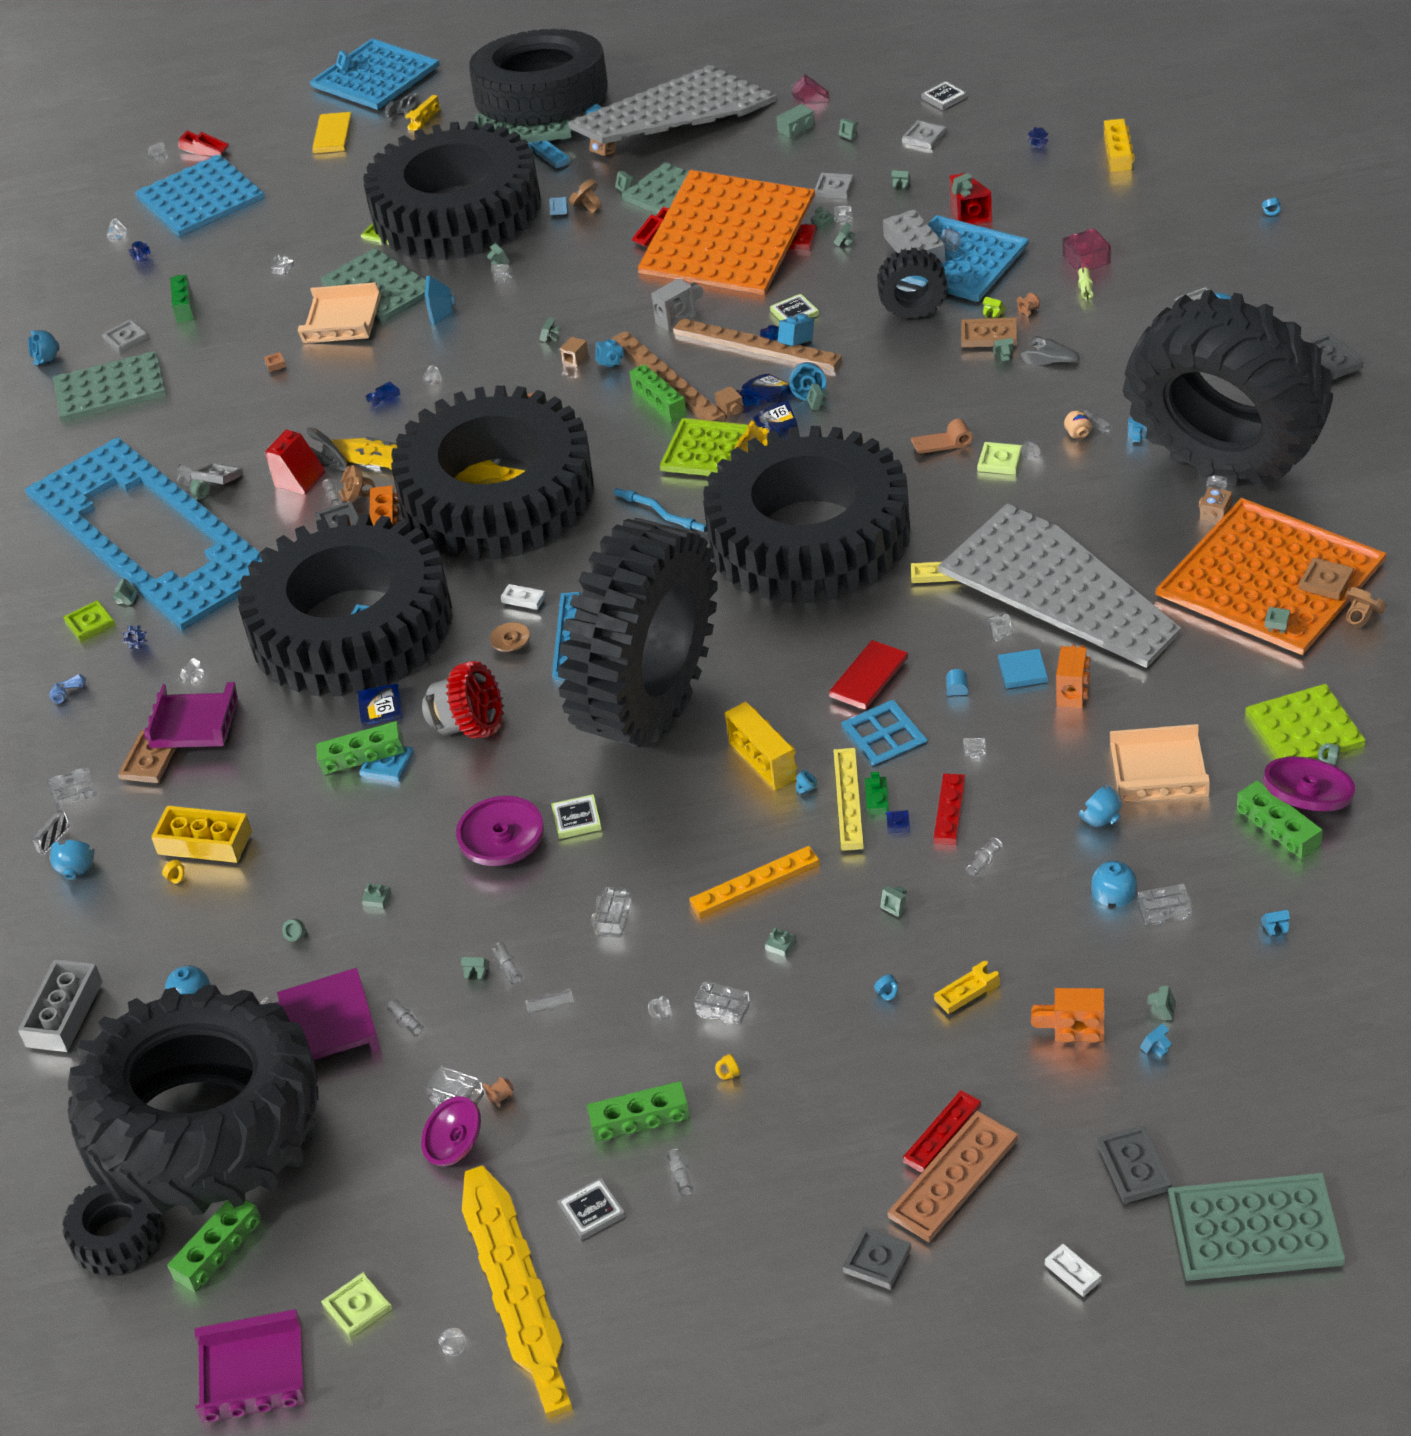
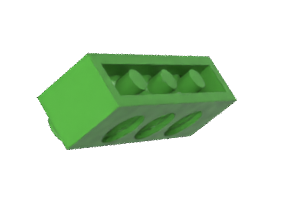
[629,364,687,423]
[316,721,405,775]
[1237,780,1323,859]
[586,1081,690,1142]
[167,1199,261,1292]

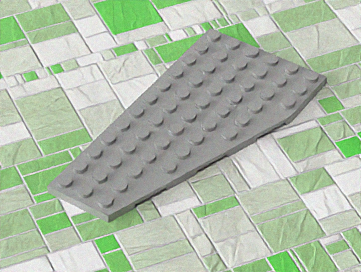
[569,65,777,144]
[938,503,1181,668]

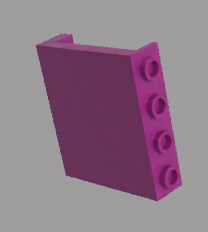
[144,682,238,748]
[275,968,381,1060]
[194,1309,305,1423]

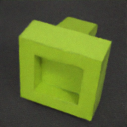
[983,297,1006,318]

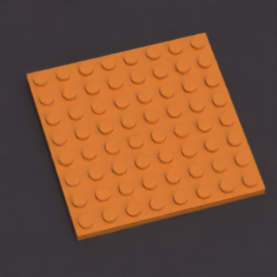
[637,170,816,295]
[1156,498,1387,655]

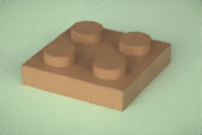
[1298,557,1354,600]

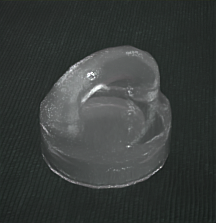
[423,365,442,384]
[1021,439,1041,460]
[1206,476,1227,490]
[648,995,671,1020]
[438,1328,465,1355]

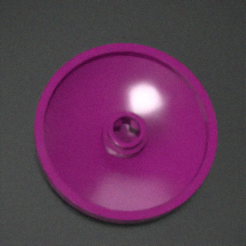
[1263,756,1355,811]
[456,796,544,866]

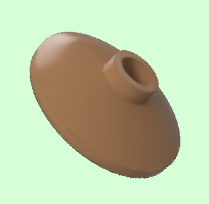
[490,622,530,652]

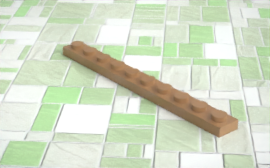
[673,318,842,371]
[611,331,726,422]

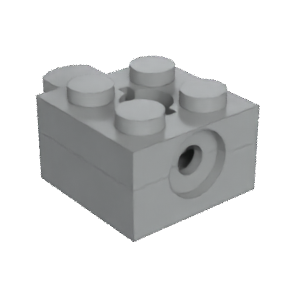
[651,278,703,331]

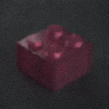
[1062,228,1111,272]

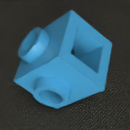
[595,339,624,367]

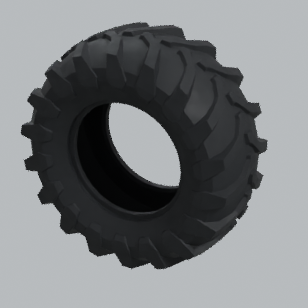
[1123,290,1333,486]
[68,985,319,1216]

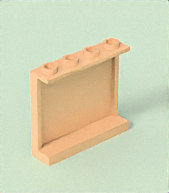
[298,283,381,343]
[1110,724,1210,803]

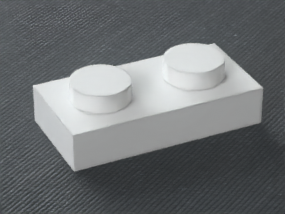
[501,584,546,610]
[1045,1244,1101,1297]

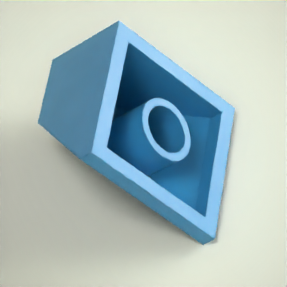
[425,276,456,325]

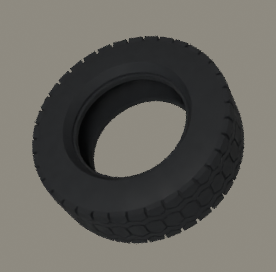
[469,29,608,124]

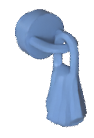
[50,674,86,704]

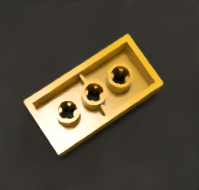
[724,701,797,791]
[151,806,252,863]

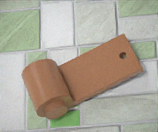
[911,419,973,454]

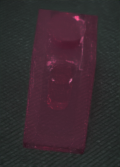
[792,73,829,104]

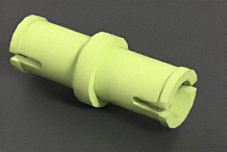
[1078,267,1093,299]

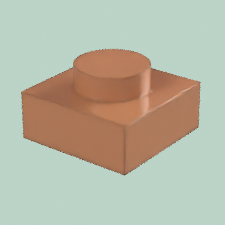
[264,352,286,372]

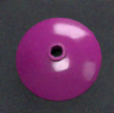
[421,1096,481,1167]

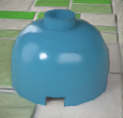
[28,330,60,365]
[789,362,826,400]
[1078,783,1122,828]
[50,840,95,879]
[1091,861,1137,907]
[164,965,211,995]

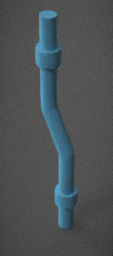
[613,488,707,532]

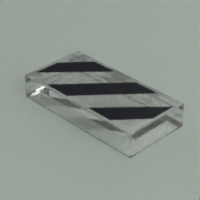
[32,809,70,855]

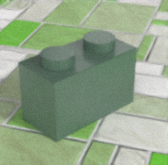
[776,104,815,138]

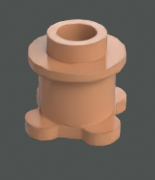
[1016,293,1040,317]
[483,1077,514,1109]

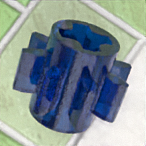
[1027,127,1049,149]
[128,241,151,262]
[122,625,148,649]

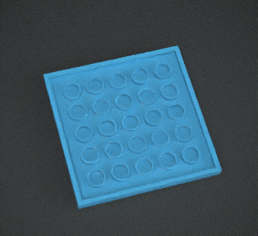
[310,38,440,110]
[135,154,265,237]
[901,215,1029,302]

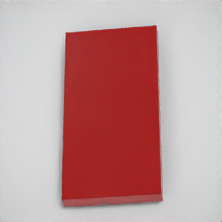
[829,640,908,710]

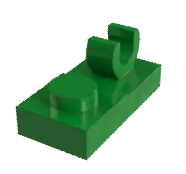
[865,772,889,815]

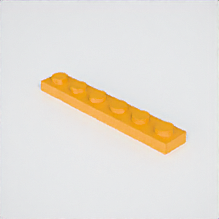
[689,846,820,919]

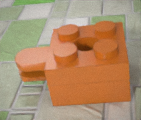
[1056,644,1091,708]
[1031,988,1104,1042]

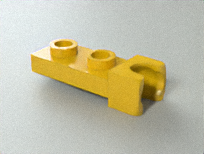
[405,95,440,131]
[934,961,1000,1014]

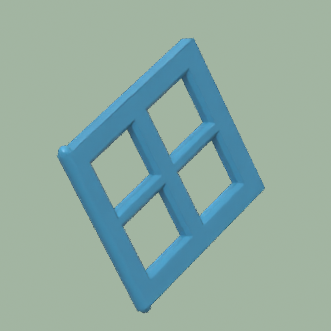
[841,700,928,766]

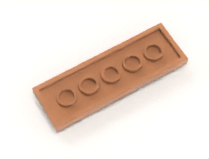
[888,1111,1018,1243]

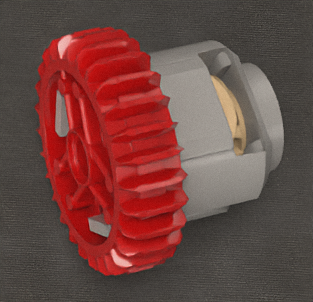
[422,661,505,739]

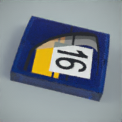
[741,373,793,403]
[753,400,798,436]
[358,683,403,726]

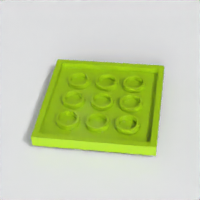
[660,418,748,476]
[1245,684,1366,760]

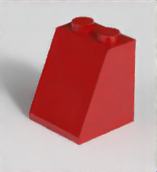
[949,173,992,225]
[265,429,325,495]

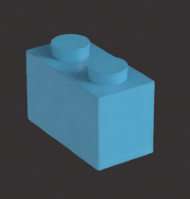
[777,313,815,346]

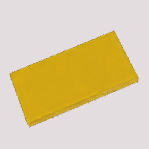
[312,112,352,153]

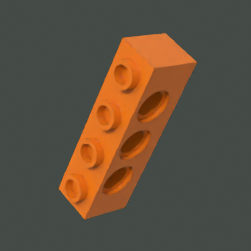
[370,485,399,526]

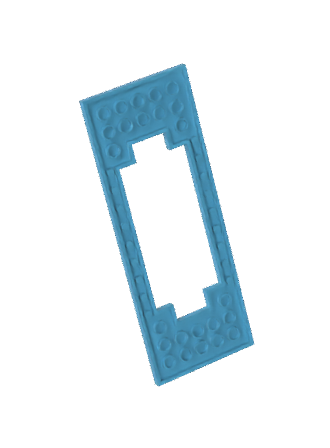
[25,437,262,630]

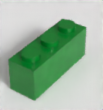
[170,274,194,323]

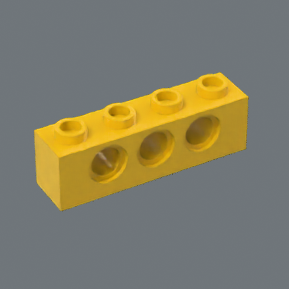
[1104,119,1134,172]

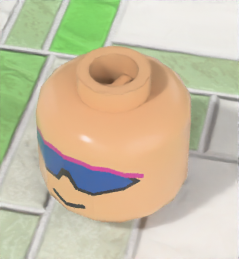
[1064,411,1092,439]

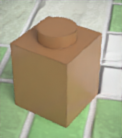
[560,336,589,367]
[715,386,744,418]

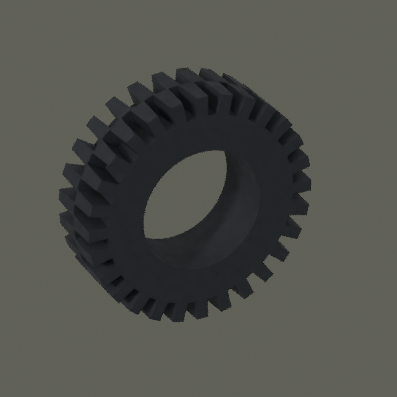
[363,121,541,260]
[391,385,594,560]
[703,426,910,603]
[237,514,452,697]
[558,518,718,748]

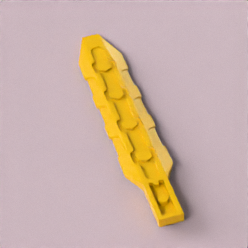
[331,438,525,484]
[462,1165,573,1419]

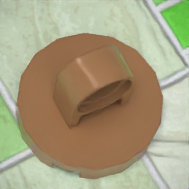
[569,179,602,213]
[340,465,375,503]
[1344,587,1387,628]

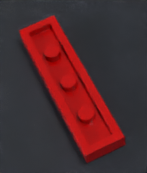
[934,773,965,845]
[903,1090,981,1173]

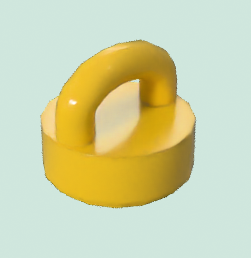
[162,860,185,884]
[715,1054,741,1080]

